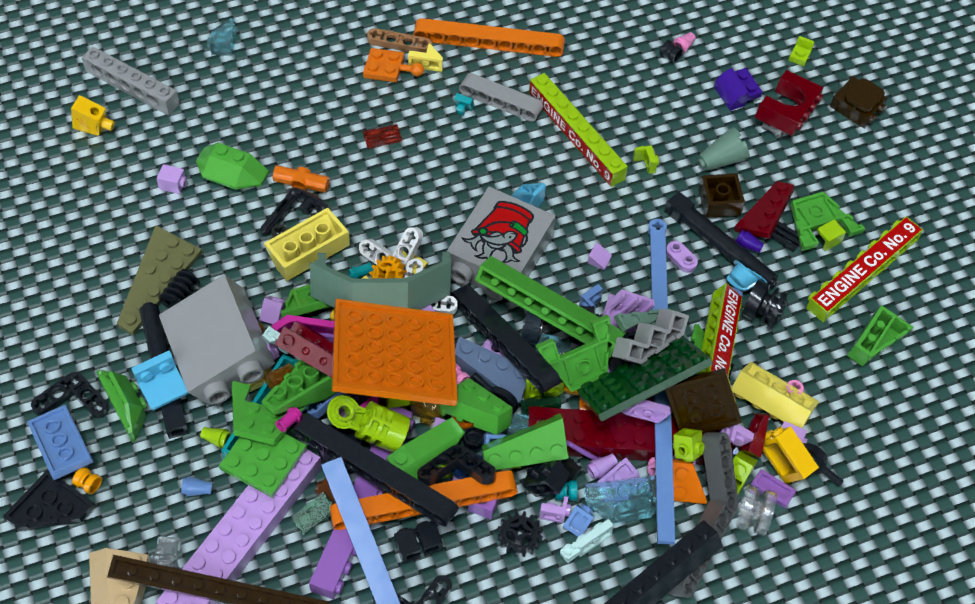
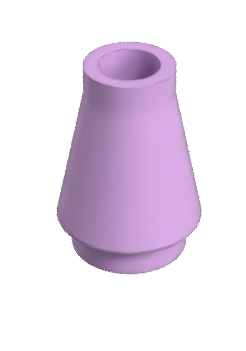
[586,453,618,480]

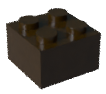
[698,173,745,218]

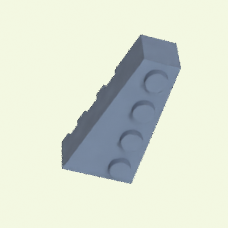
[455,336,526,403]

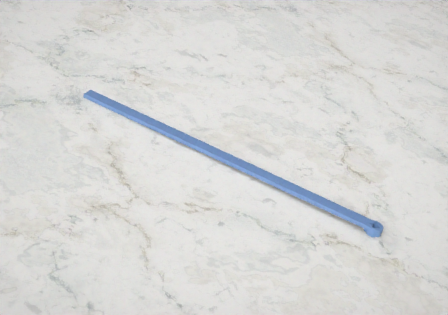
[648,219,675,545]

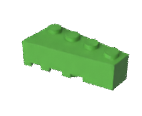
[482,413,568,470]

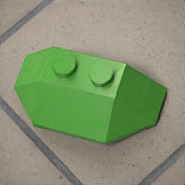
[196,142,269,190]
[96,370,147,443]

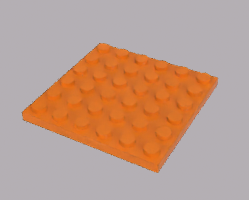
[332,299,458,406]

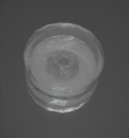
[736,484,777,536]

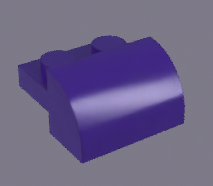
[714,68,763,111]

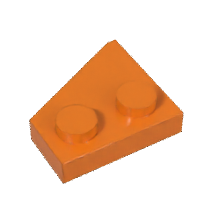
[673,459,707,504]

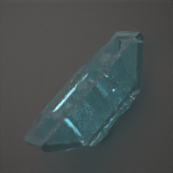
[583,474,656,523]

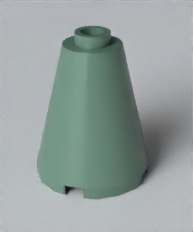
[697,127,750,171]

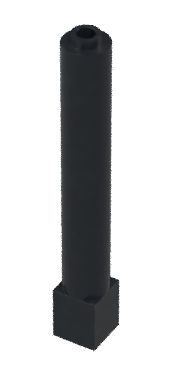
[664,191,779,289]
[139,302,189,439]

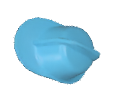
[727,260,767,291]

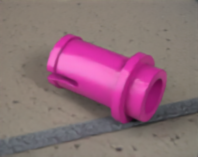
[275,407,302,432]

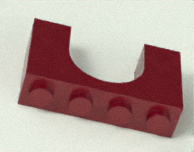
[755,70,824,136]

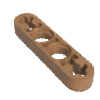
[367,28,432,53]

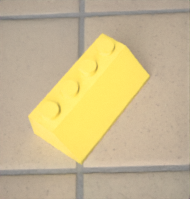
[264,208,350,281]
[732,362,820,428]

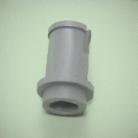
[762,123,785,137]

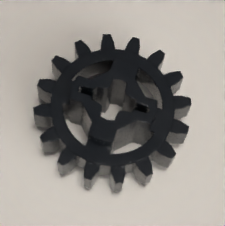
[497,511,543,557]

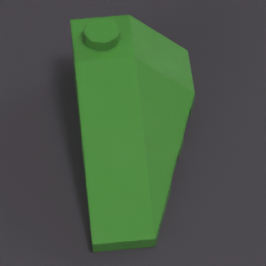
[262,360,336,415]

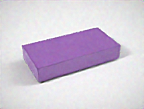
[750,469,797,509]

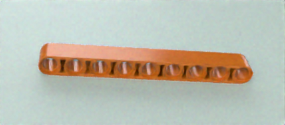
[413,18,565,57]
[329,470,518,530]

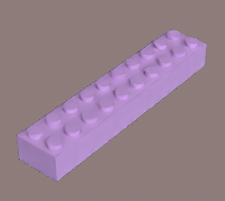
[156,449,322,604]

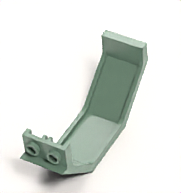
[310,252,451,310]

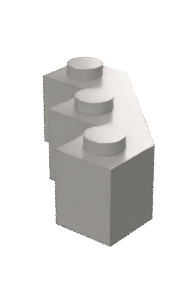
[612,308,689,364]

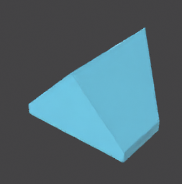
[511,183,546,208]

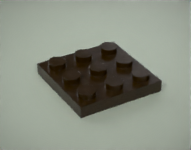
[665,368,742,433]

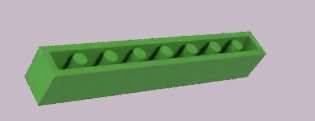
[475,256,626,358]

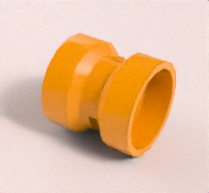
[72,467,102,495]

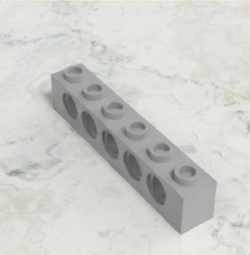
[81,47,180,116]

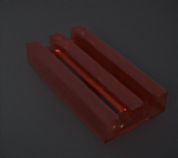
[363,124,402,149]

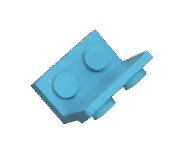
[131,351,188,410]

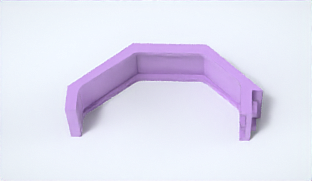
[602,289,671,423]

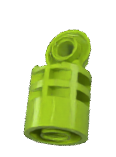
[327,395,410,453]

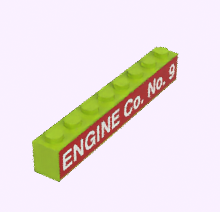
[529,73,628,187]
[806,217,923,323]
[696,283,742,377]

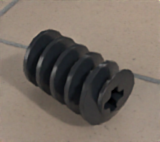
[158,269,200,309]

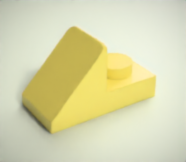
[408,43,443,72]

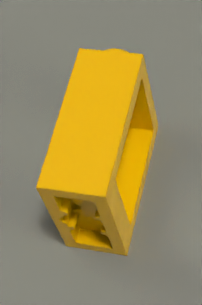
[763,426,819,484]

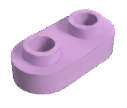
[666,241,698,273]

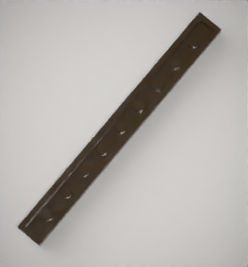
[107,555,330,604]

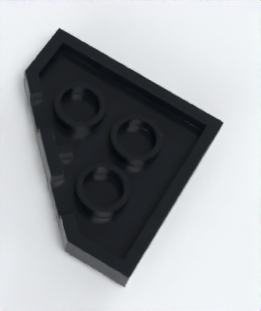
[3,470,95,531]

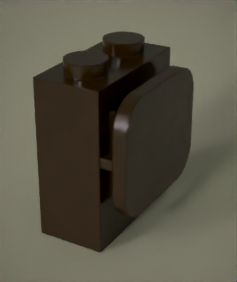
[830,76,887,129]

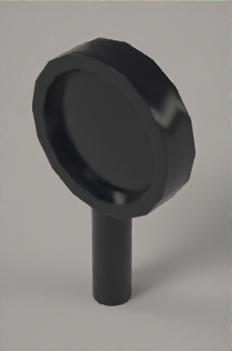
[471,372,519,415]
[803,443,844,487]

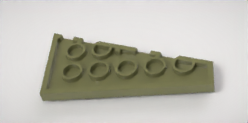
[117,225,202,336]

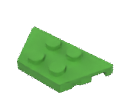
[281,284,331,318]

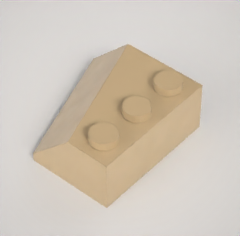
[89,548,152,604]

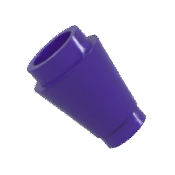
[736,230,764,253]

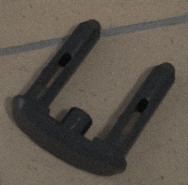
[260,187,331,236]

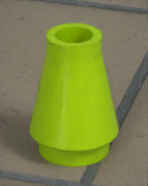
[200,427,232,449]

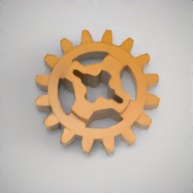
[369,255,407,279]

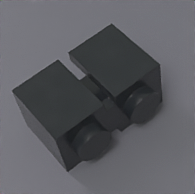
[394,521,443,564]

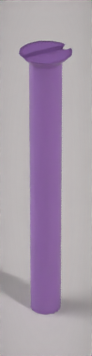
[566,441,601,460]

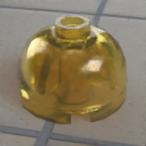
[410,401,447,425]

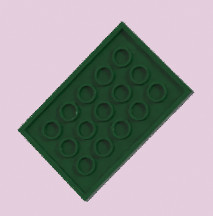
[577,336,713,422]

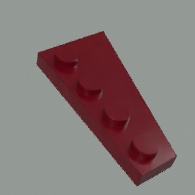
[734,181,794,239]

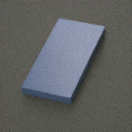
[27,404,93,480]

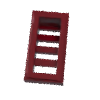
[739,413,769,458]

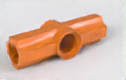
[272,165,330,193]

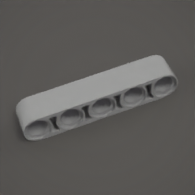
[459,73,543,122]

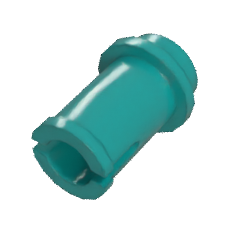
[348,262,373,279]

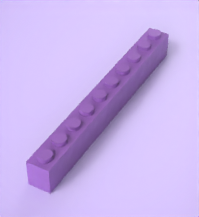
[309,407,415,600]

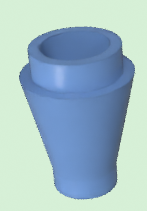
[181,476,212,497]

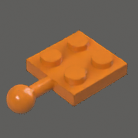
[363,48,424,82]

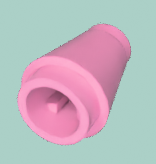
[674,32,696,53]

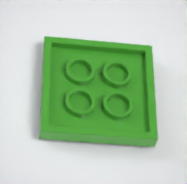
[219,434,307,498]

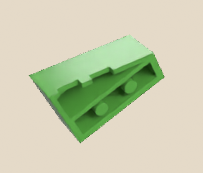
[847,305,914,366]
[439,378,513,435]

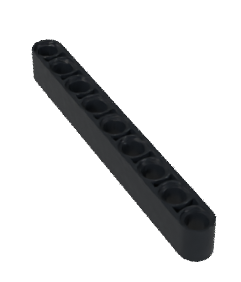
[450,284,561,393]
[292,413,459,527]

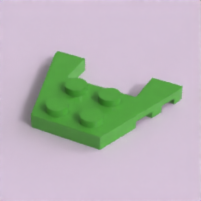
[790,192,865,251]
[535,315,610,392]
[232,381,310,445]

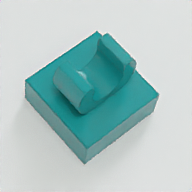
[454,93,475,116]

